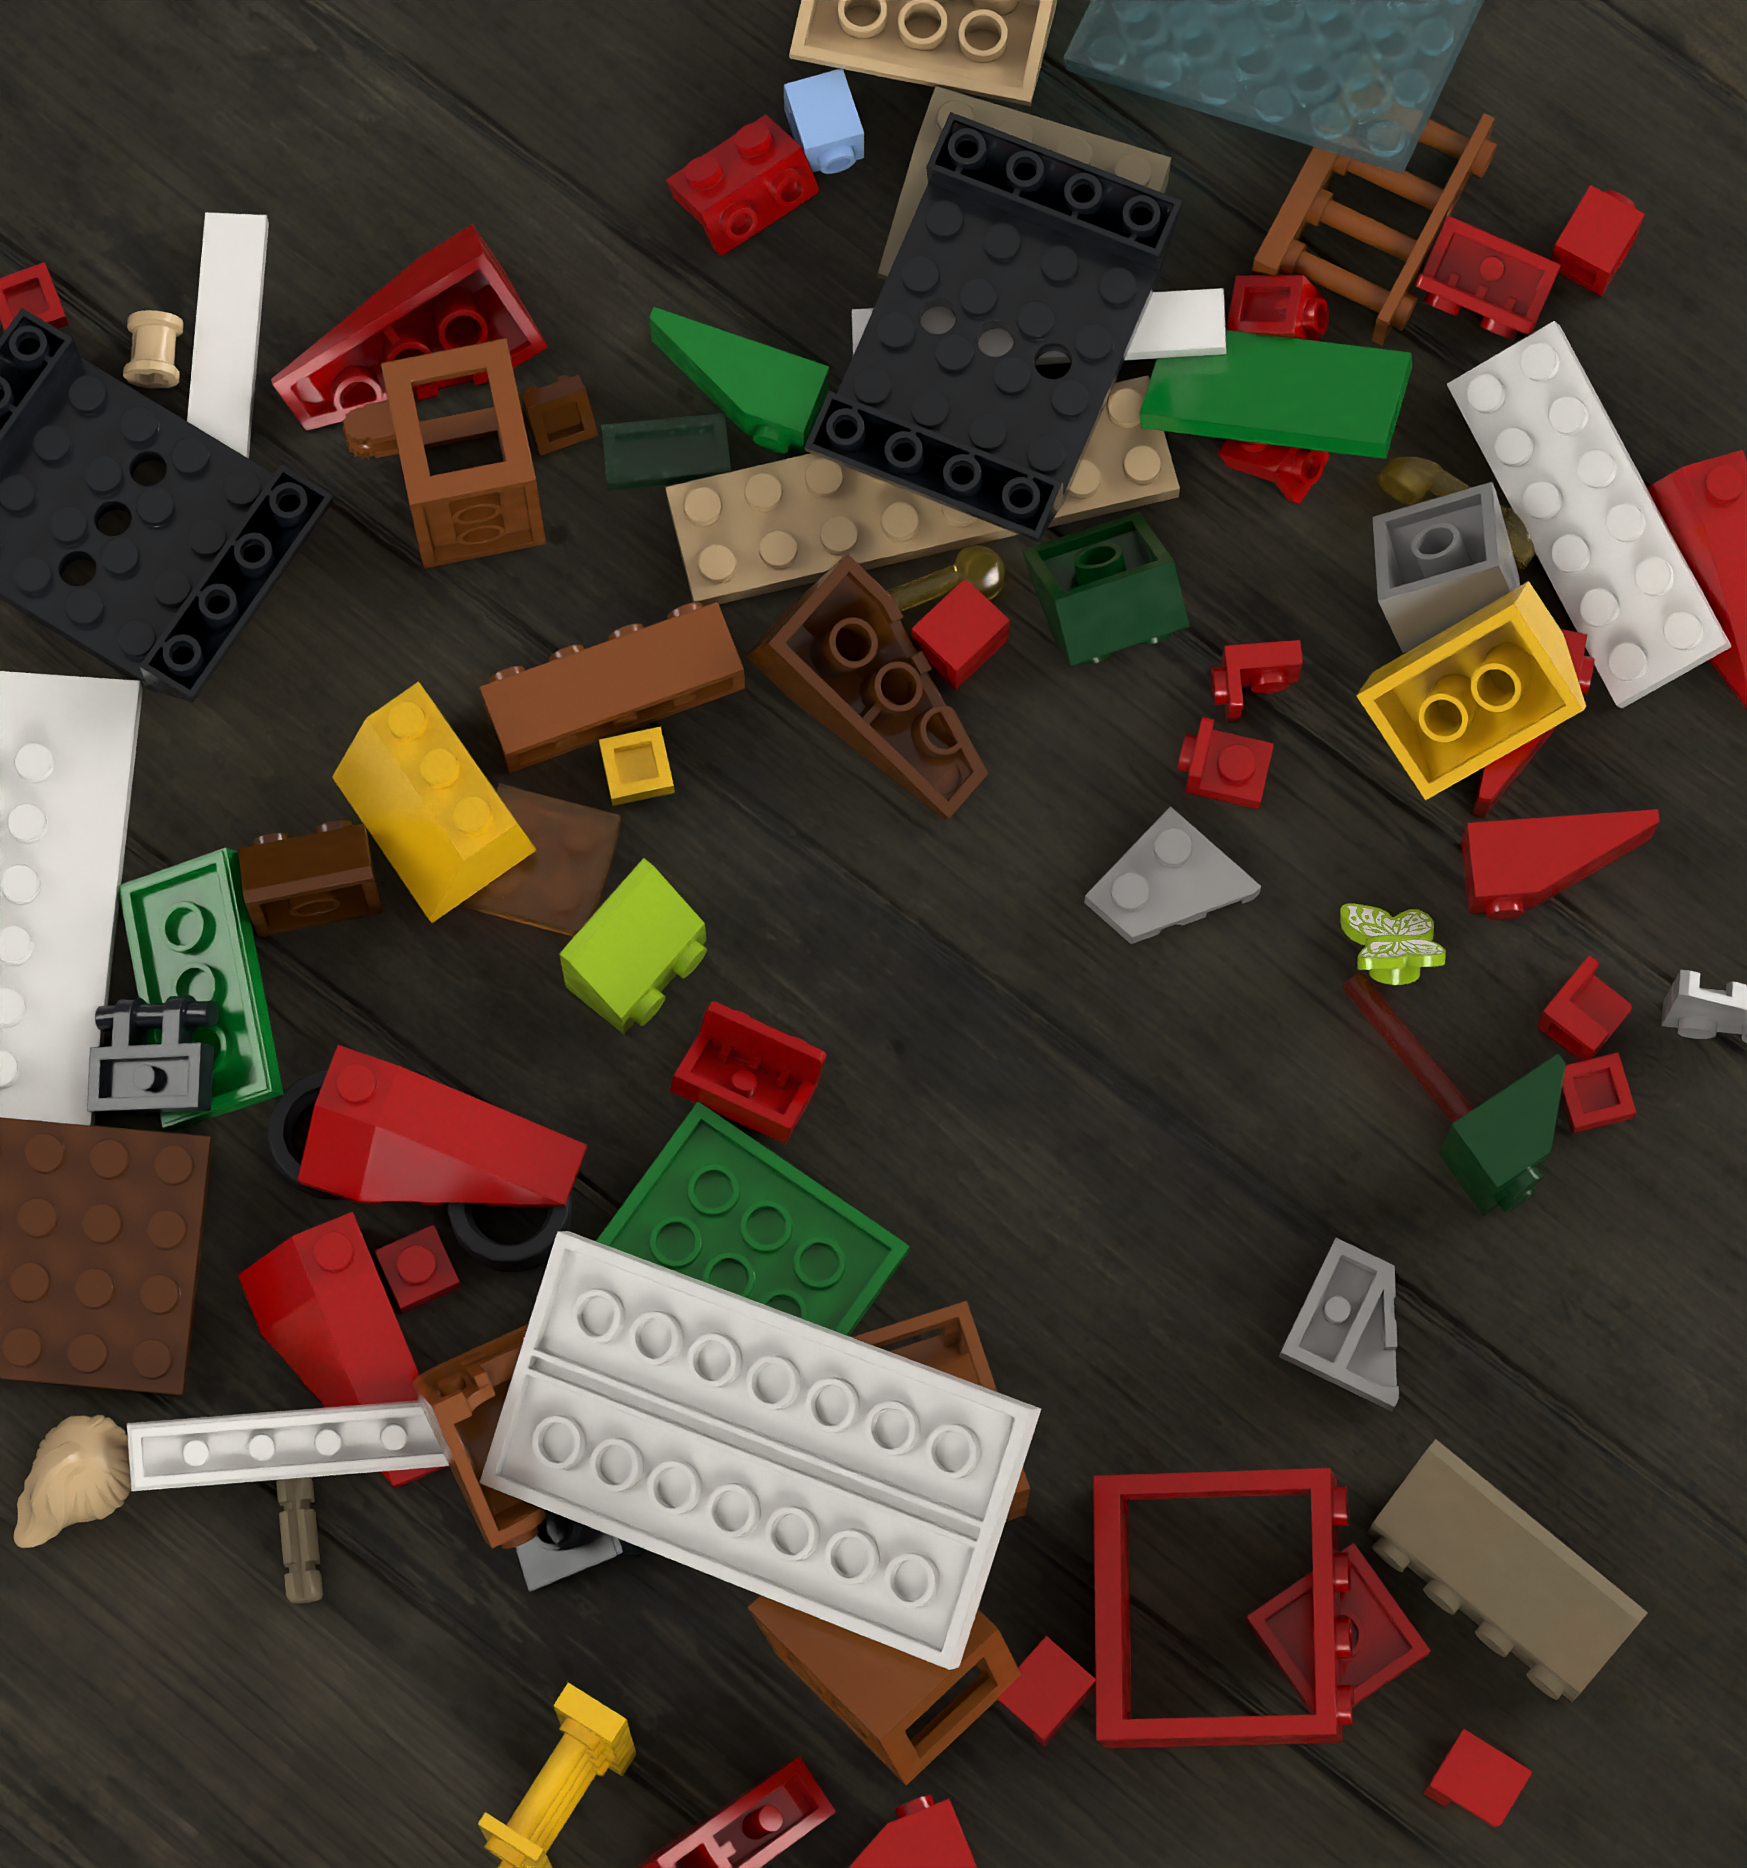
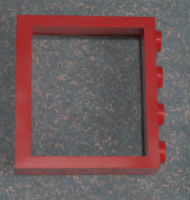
[1093,1468,1354,1749]

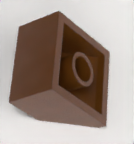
[238,820,383,938]

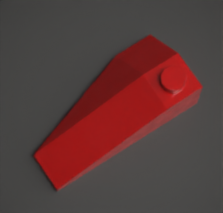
[271,224,548,431]
[1647,450,1747,710]
[298,1045,587,1207]
[238,1212,448,1488]

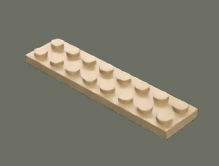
[665,375,1180,607]

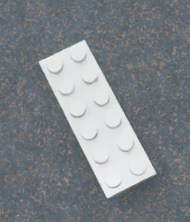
[1447,321,1732,708]

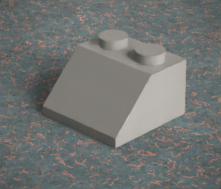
[1373,482,1520,653]

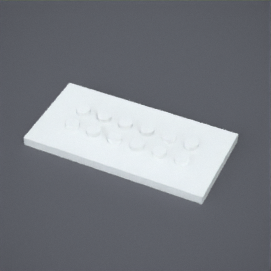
[0,671,143,1126]
[479,1231,1041,1670]

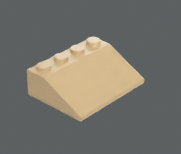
[789,0,1057,106]

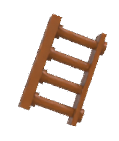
[1251,56,1498,346]

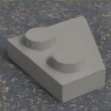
[1084,806,1261,944]
[1661,970,1747,1043]
[1279,1238,1399,1411]

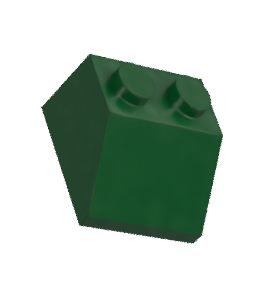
[1022,512,1190,666]
[1439,1053,1566,1216]

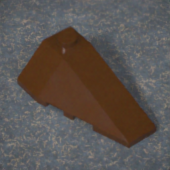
[745,554,988,820]

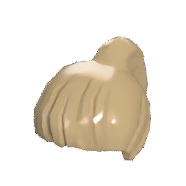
[14,1415,131,1548]

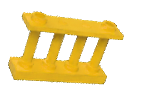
[478,1682,637,1868]

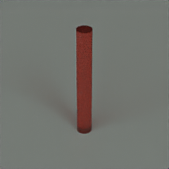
[1342,972,1473,1123]

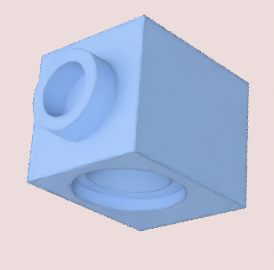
[784,69,864,174]

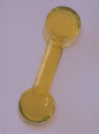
[1377,457,1535,572]
[887,545,1005,612]

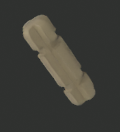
[276,1477,323,1604]

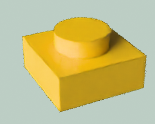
[599,727,674,806]

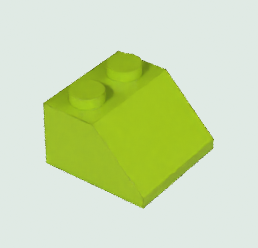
[559,858,707,1035]

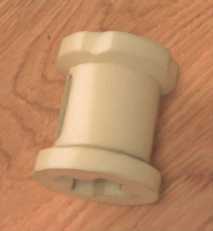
[123,310,184,389]

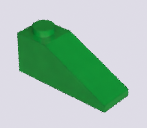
[649,307,829,455]

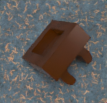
[520,375,599,456]

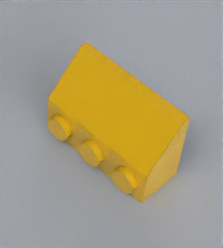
[1356,581,1586,800]
[332,681,536,923]

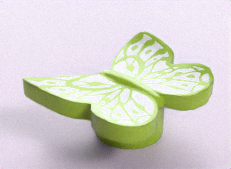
[1340,903,1446,985]

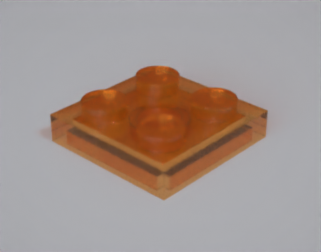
[463,783,622,937]

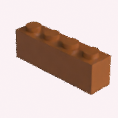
[480,602,745,773]

